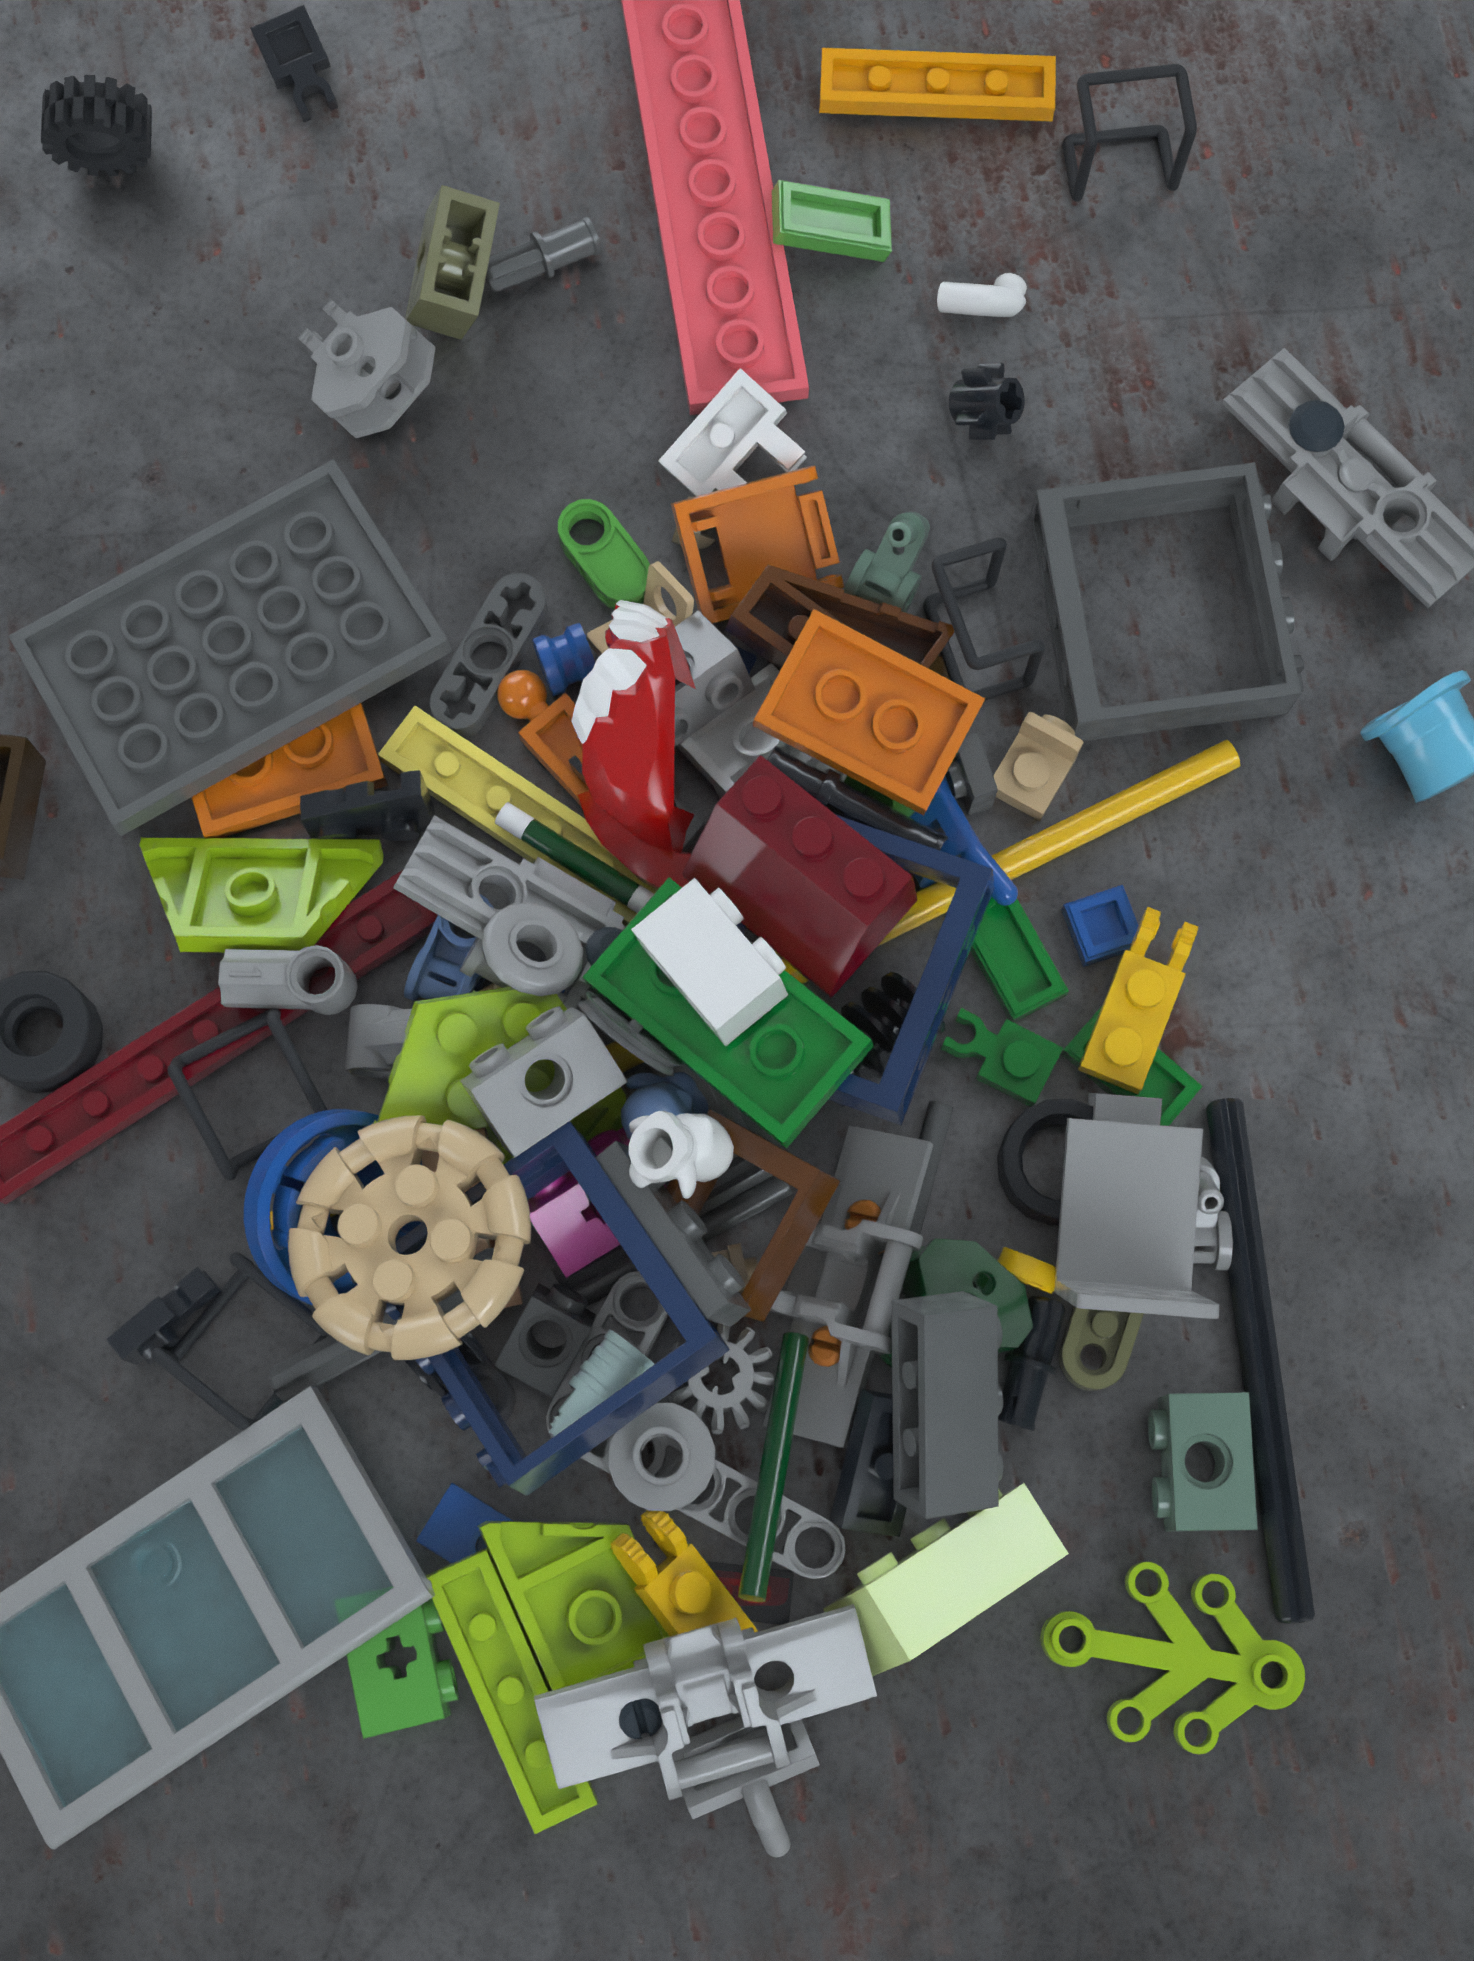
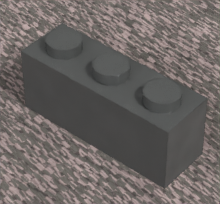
[892,1291,1003,1519]

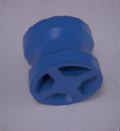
[532,622,595,697]

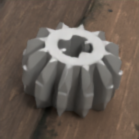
[669,1323,776,1435]

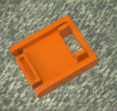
[671,466,845,624]

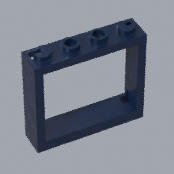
[736,815,995,1126]
[385,1121,730,1496]

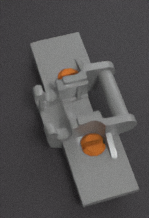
[763,1126,933,1449]

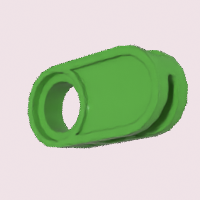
[558,499,650,610]

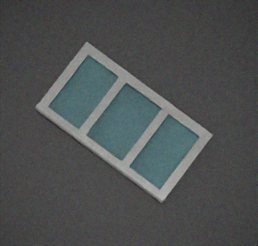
[0,1386,435,1849]

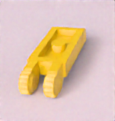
[1078,907,1198,1094]
[610,1510,758,1636]

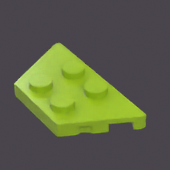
[139,837,384,953]
[374,987,626,1130]
[477,1521,670,1691]

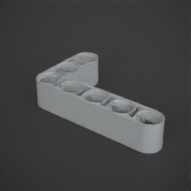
[546,1271,846,1579]

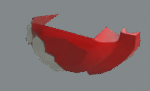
[571,600,696,890]

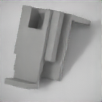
[1054,1093,1220,1319]

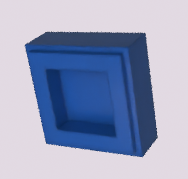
[1061,885,1139,967]

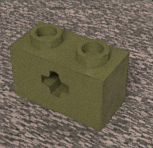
[405,185,500,340]

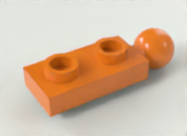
[497,670,589,806]

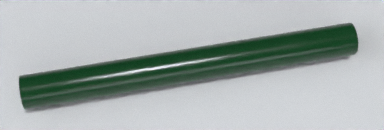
[738,1332,809,1602]

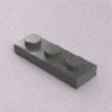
[595,1141,751,1327]

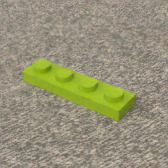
[426,1547,598,1834]

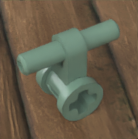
[844,512,930,613]

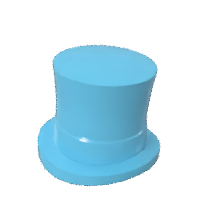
[1360,670,1474,803]

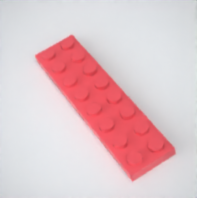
[621,0,809,415]

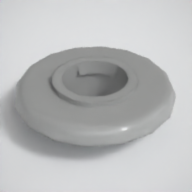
[482,902,583,996]
[608,1403,715,1511]

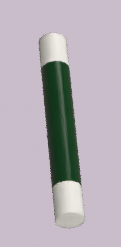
[495,802,654,913]

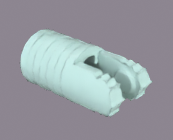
[549,1329,654,1437]

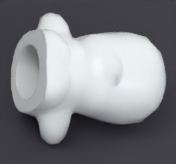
[629,1111,734,1199]

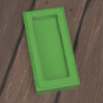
[772,180,892,262]

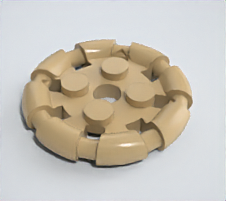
[288,1115,531,1360]

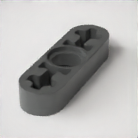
[430,573,548,738]

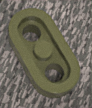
[1059,1306,1144,1391]

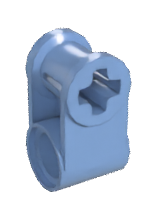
[404,894,493,1001]

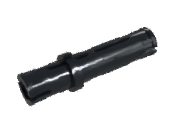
[767,746,946,851]

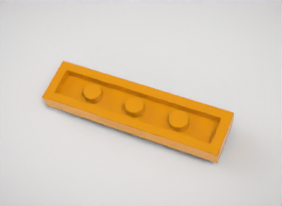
[819,48,1056,122]

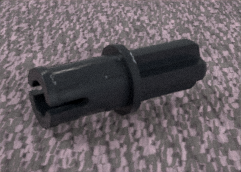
[998,1296,1066,1431]

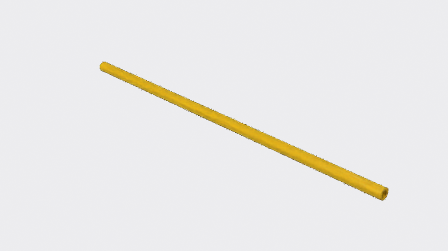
[270,740,1240,1231]

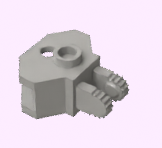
[298,299,435,438]

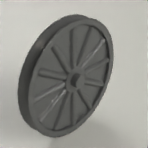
[578,991,682,1076]

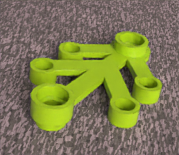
[1040,1562,1305,1754]

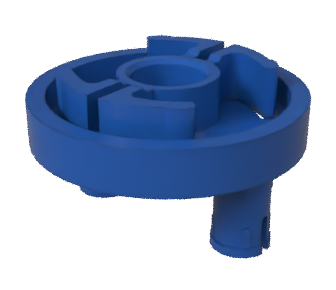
[244,1109,423,1306]

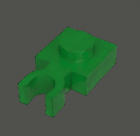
[941,1008,1063,1107]

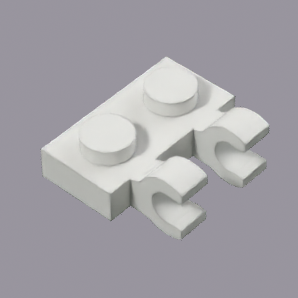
[659,368,807,496]

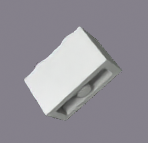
[631,878,788,1046]

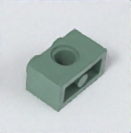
[1148,1392,1257,1532]

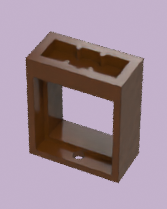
[666,1109,840,1324]

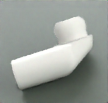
[937,273,1027,317]

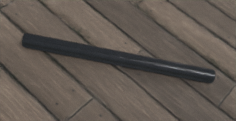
[1206,1098,1315,1624]

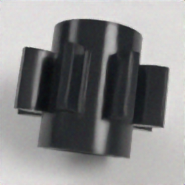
[949,363,1025,440]

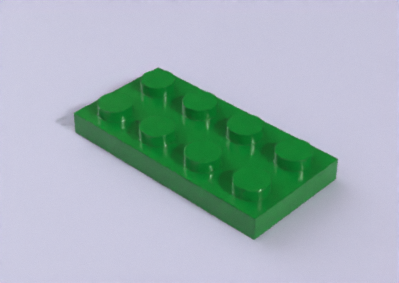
[582,878,874,1149]

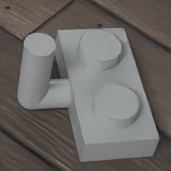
[672,1716,820,1857]

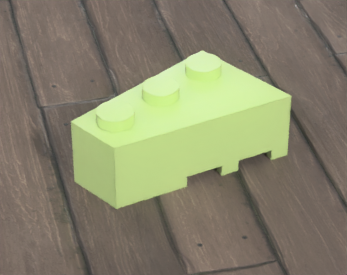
[823,1483,1069,1676]

